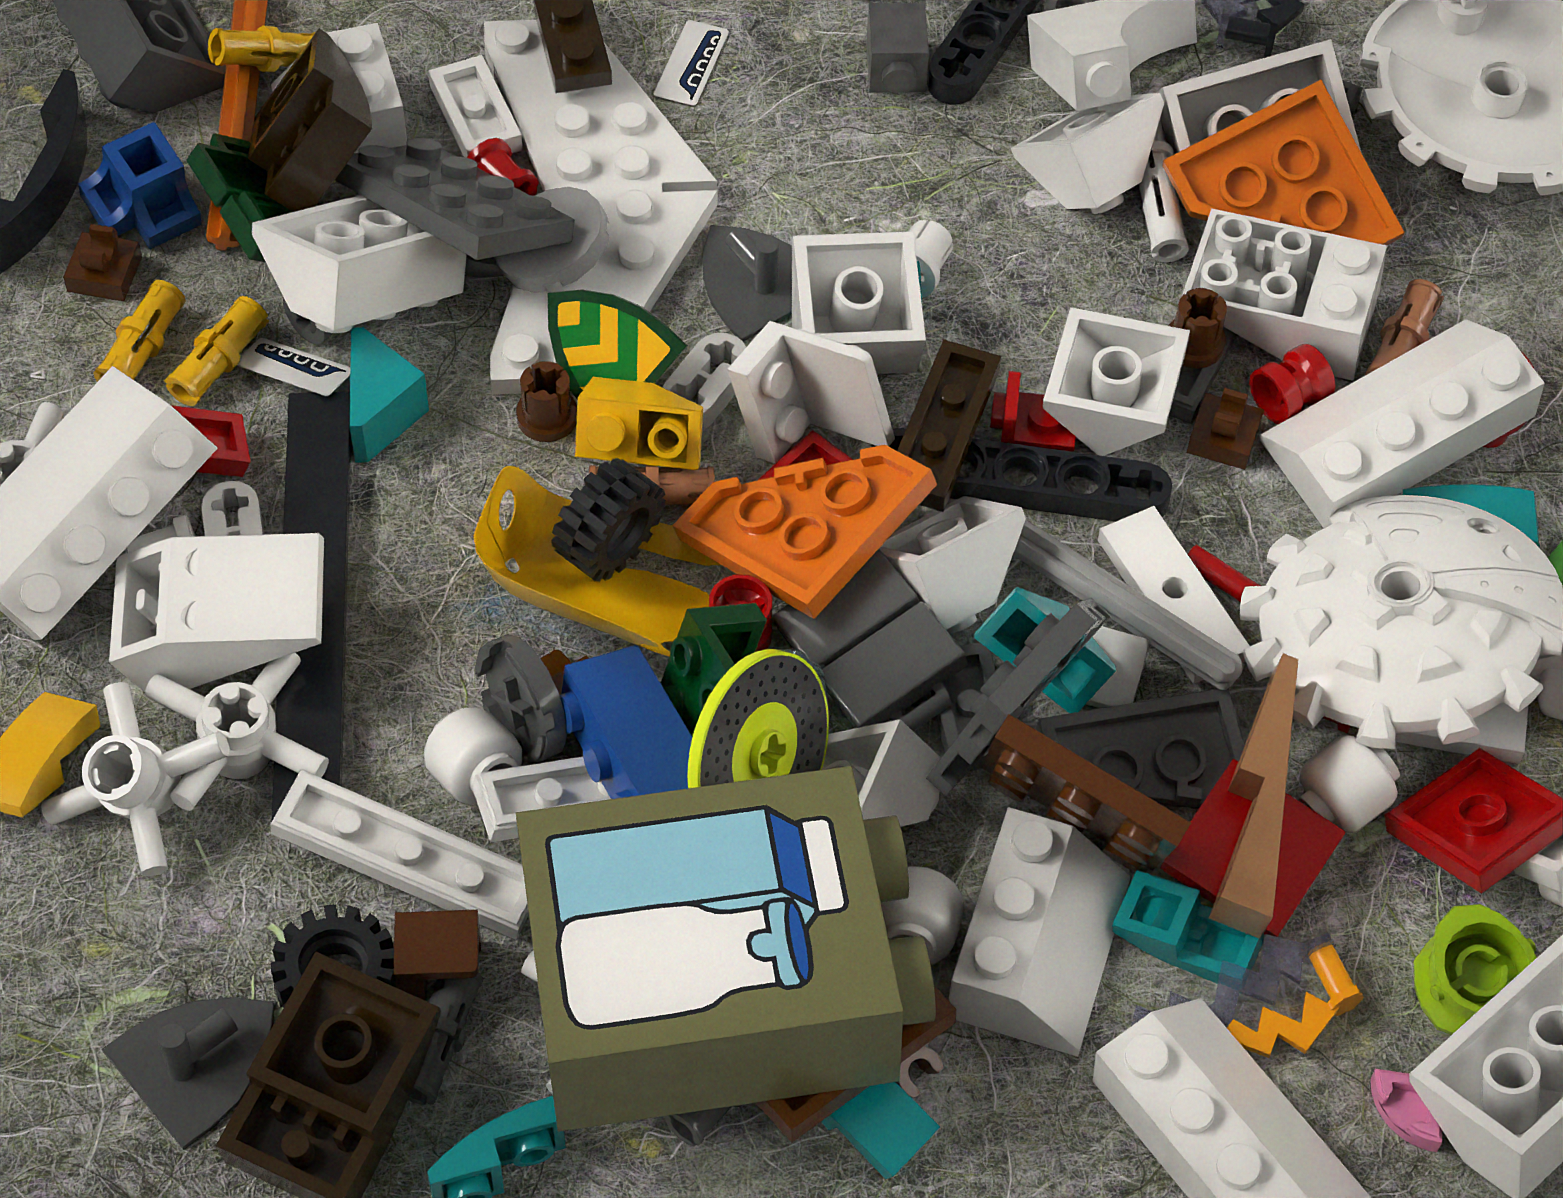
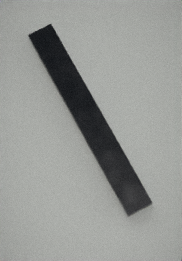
[271,392,351,822]

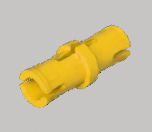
[208,25,316,72]
[93,280,186,382]
[164,296,269,406]

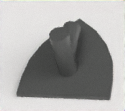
[703,225,792,342]
[102,997,274,1150]

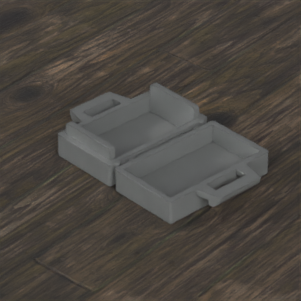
[772,549,968,731]

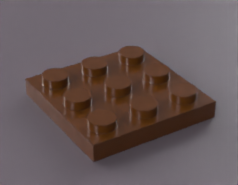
[981,714,1191,871]

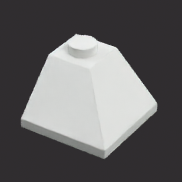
[1011,92,1164,214]
[879,496,1026,634]
[822,719,941,827]

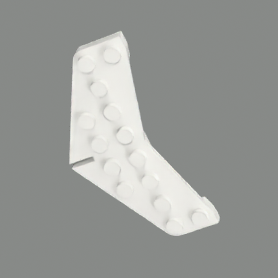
[484,20,718,395]

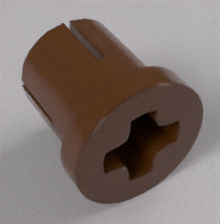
[1168,288,1227,368]
[516,361,577,442]

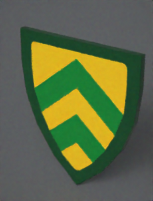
[547,289,688,400]

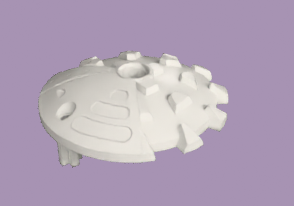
[1360,0,1563,195]
[1240,495,1563,749]

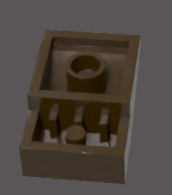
[248,28,372,212]
[215,952,441,1198]

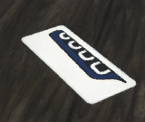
[654,20,729,106]
[237,338,350,396]

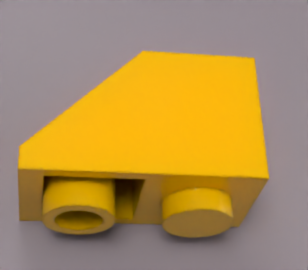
[575,377,703,470]

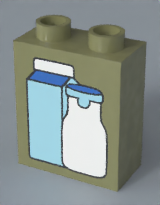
[515,766,936,1132]

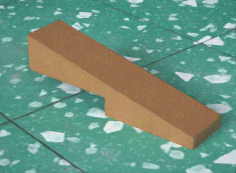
[1209,653,1299,939]

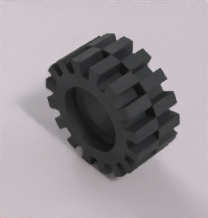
[551,458,666,582]
[270,904,396,1008]

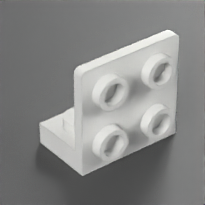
[727,321,895,464]

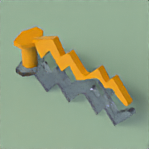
[1131,932,1364,1058]

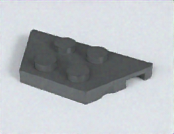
[926,598,1111,796]

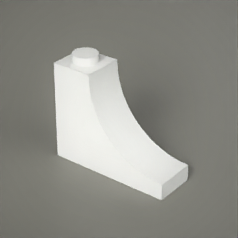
[1027,0,1197,111]

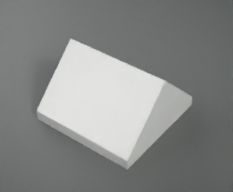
[1043,307,1190,456]

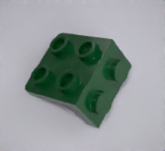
[660,603,767,737]

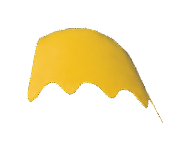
[473,466,721,657]

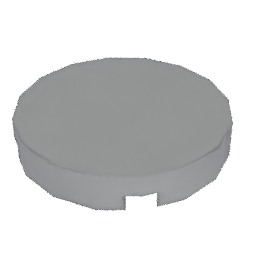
[495,187,609,293]

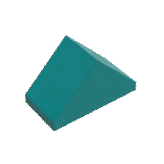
[350,327,429,463]
[974,587,1116,713]

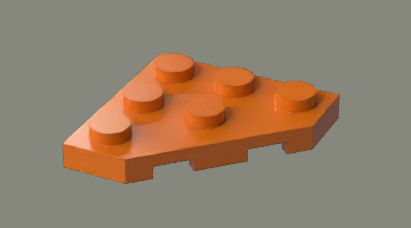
[1162,79,1405,245]
[672,444,937,619]

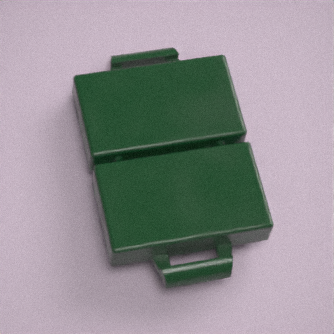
[186,133,292,263]

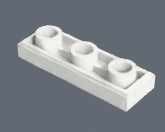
[1098,506,1250,684]

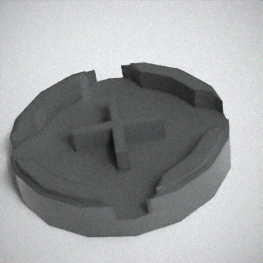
[475,634,567,764]

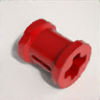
[467,138,539,196]

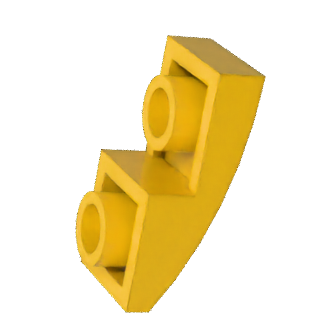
[0,692,101,818]

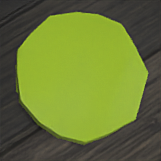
[1413,904,1537,1035]

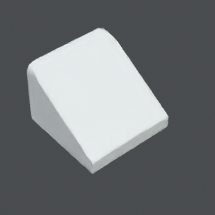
[1086,626,1150,708]

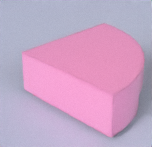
[1371,1069,1442,1152]

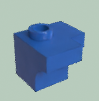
[78,121,202,250]

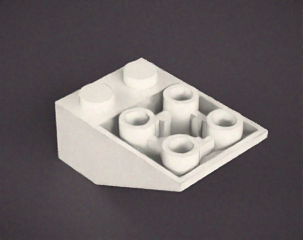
[1182,208,1387,381]
[109,533,324,692]

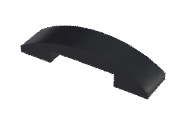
[0,69,87,274]

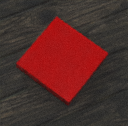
[1384,748,1563,894]
[1160,758,1346,943]

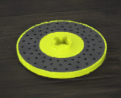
[687,649,829,788]

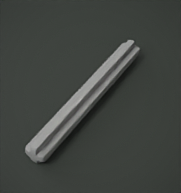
[1013,520,1243,690]

